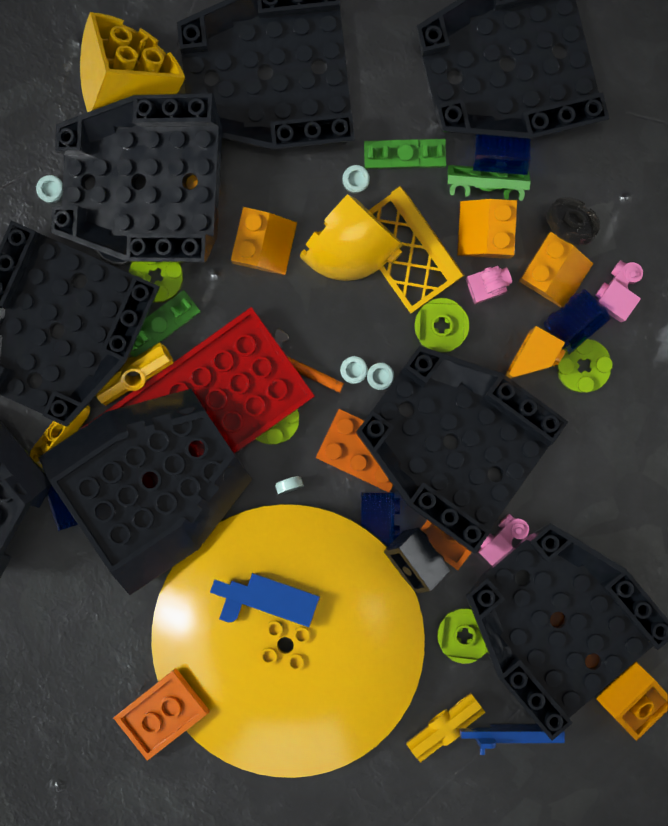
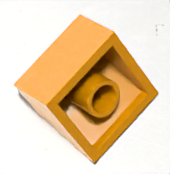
[457,199,517,259]
[231,207,297,276]
[519,232,594,310]
[505,326,566,379]
[596,661,668,741]

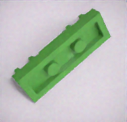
[364,139,446,169]
[447,165,531,201]
[130,290,201,357]

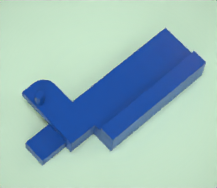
[210,573,320,627]
[460,724,565,755]

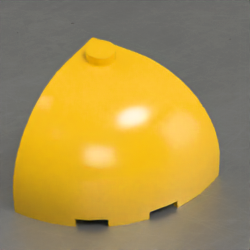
[80,12,185,112]
[300,194,404,281]

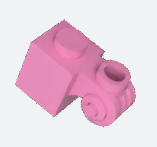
[595,260,643,323]
[465,266,512,305]
[478,514,529,566]

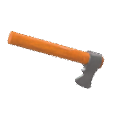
[274,329,344,393]

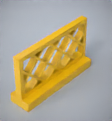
[369,186,465,313]

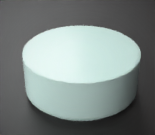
[343,165,370,194]
[36,175,63,203]
[340,356,368,384]
[367,363,394,390]
[275,476,304,495]

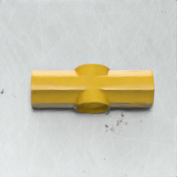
[96,342,174,406]
[406,693,486,763]

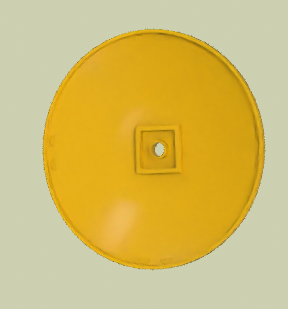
[151,504,425,778]

